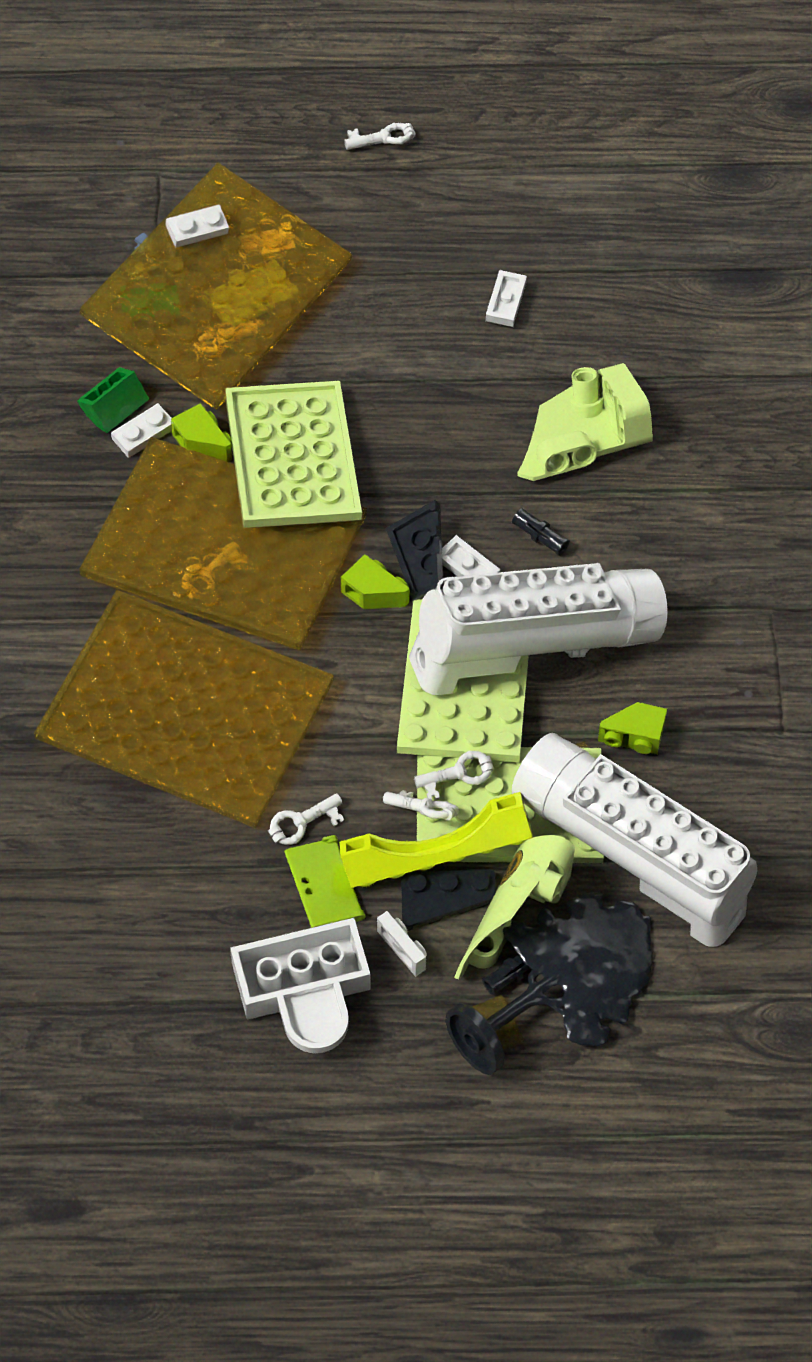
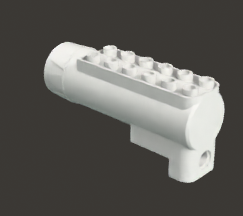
[409,563,667,695]
[512,733,757,947]

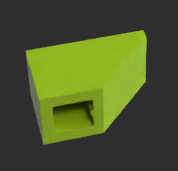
[171,403,232,462]
[341,554,409,609]
[598,702,667,754]

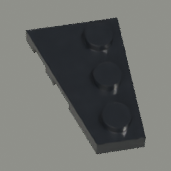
[386,500,443,601]
[401,869,496,931]

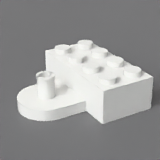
[230,918,370,1053]

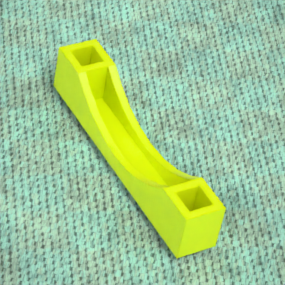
[339,792,533,888]

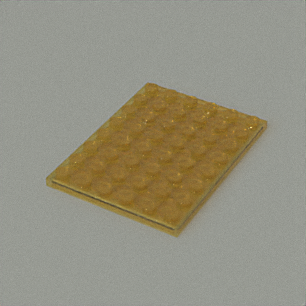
[79,163,352,410]
[79,437,367,650]
[34,590,334,828]

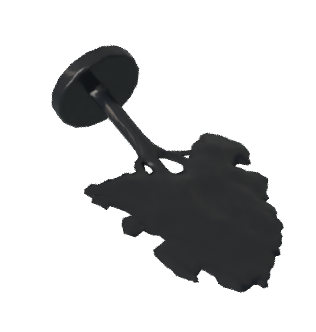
[445,892,653,1075]

